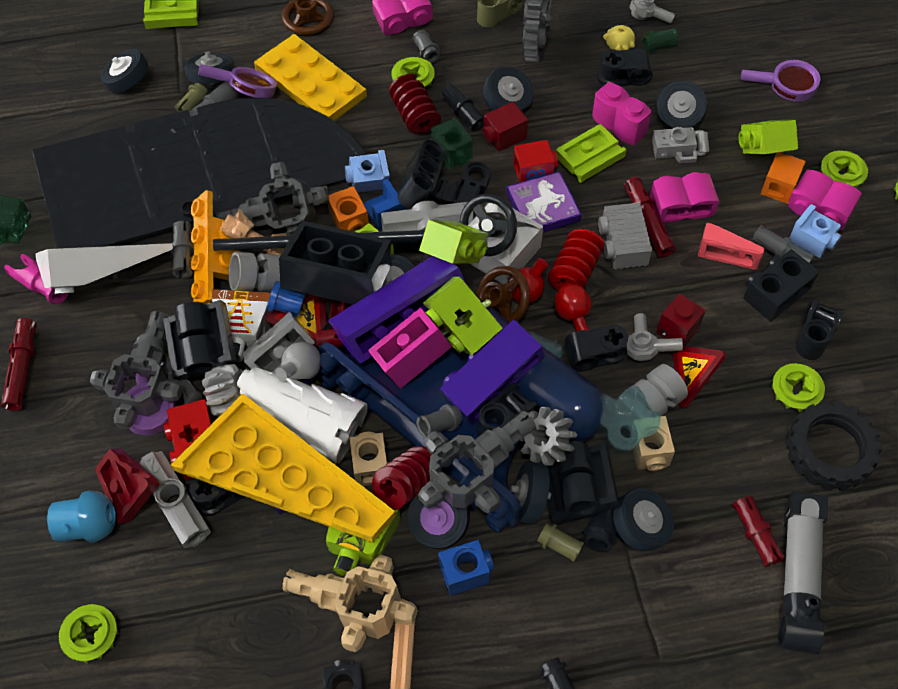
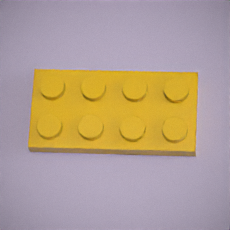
[254,34,367,121]

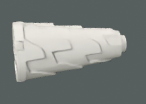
[237,367,368,464]

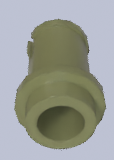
[175,83,209,112]
[537,523,584,562]

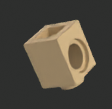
[629,416,675,471]
[350,432,387,486]

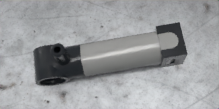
[778,491,828,655]

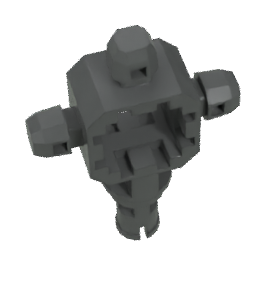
[216,162,329,236]
[90,311,183,429]
[418,411,536,513]

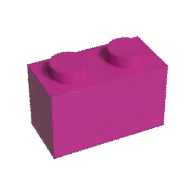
[368,308,452,389]

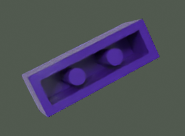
[440,320,545,426]

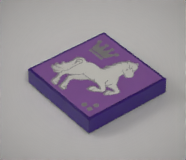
[506,171,582,232]

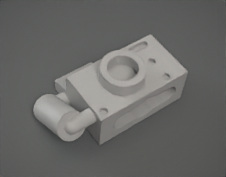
[652,127,709,164]

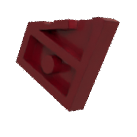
[95,449,160,524]

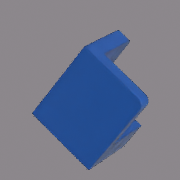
[364,179,404,231]

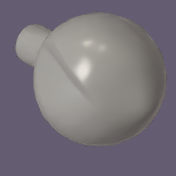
[276,341,321,380]

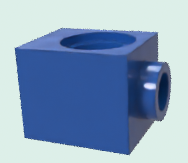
[438,540,494,596]

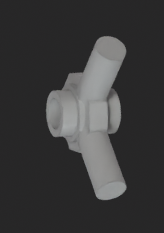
[629,0,675,24]
[627,313,683,361]

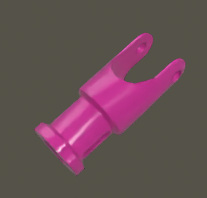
[4,254,68,305]

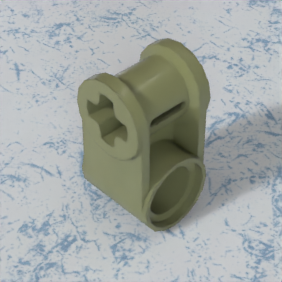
[477,0,525,27]

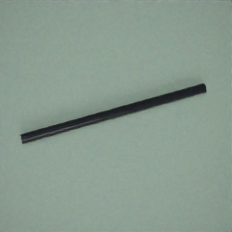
[213,230,425,251]

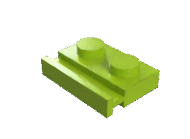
[143,0,199,29]
[556,124,627,183]

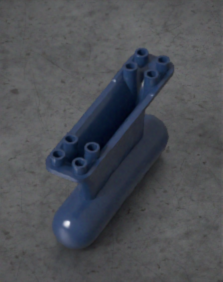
[317,296,607,533]

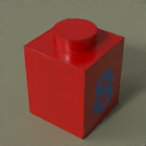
[513,140,558,183]

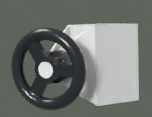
[459,193,543,284]

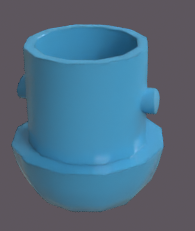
[47,490,115,544]

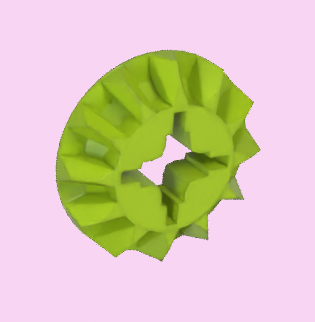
[391,57,435,87]
[819,151,868,188]
[771,363,825,412]
[59,604,119,663]

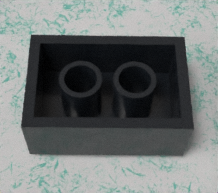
[279,221,391,304]

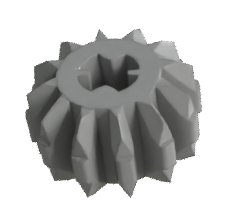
[202,364,243,417]
[519,407,577,466]

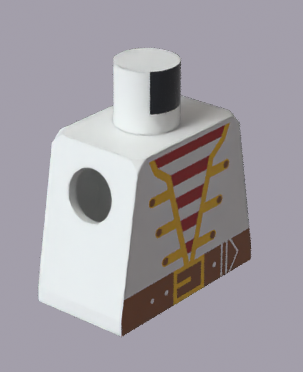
[212,289,271,363]

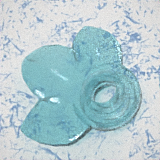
[600,386,661,451]

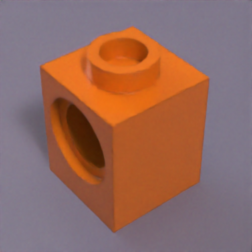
[760,152,806,204]
[327,186,369,232]

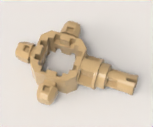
[283,555,418,652]

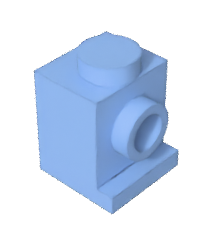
[345,150,390,193]
[790,204,842,258]

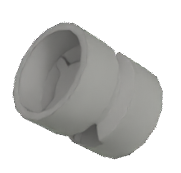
[229,252,280,293]
[625,364,688,419]

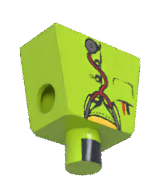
[326,509,401,576]

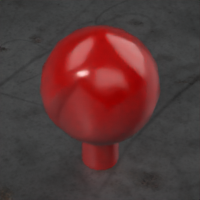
[508,258,548,304]
[554,282,592,331]

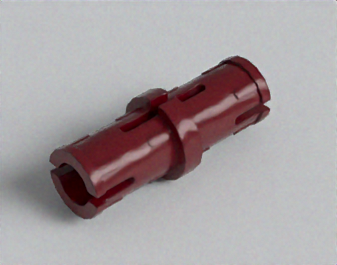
[733,496,786,567]

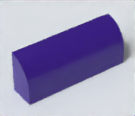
[328,256,467,364]

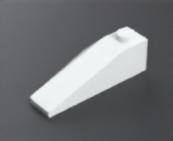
[35,243,173,294]

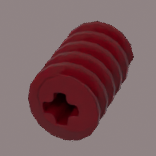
[389,74,441,135]
[372,446,442,510]

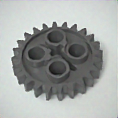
[522,0,552,63]

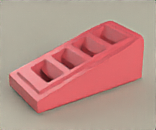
[698,223,764,270]

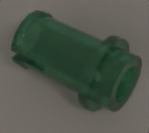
[642,28,679,52]

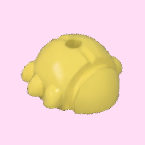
[603,25,635,50]

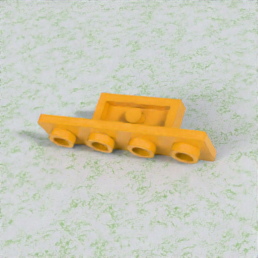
[191,190,240,304]

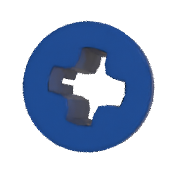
[267,281,306,317]

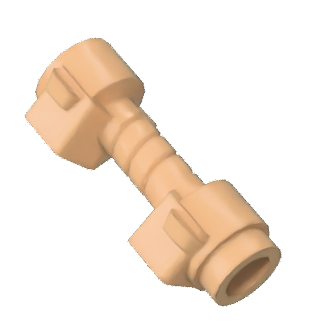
[220,209,286,257]

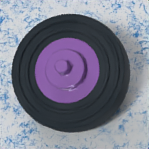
[407,495,469,549]

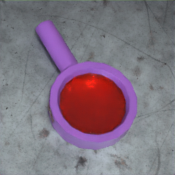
[740,60,821,102]
[198,64,277,98]

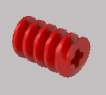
[548,229,605,291]

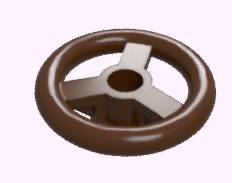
[282,0,333,35]
[477,266,530,322]

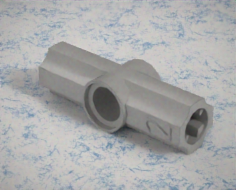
[381,201,473,232]
[139,451,211,548]

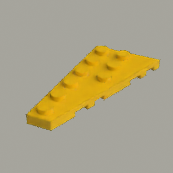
[171,394,396,542]

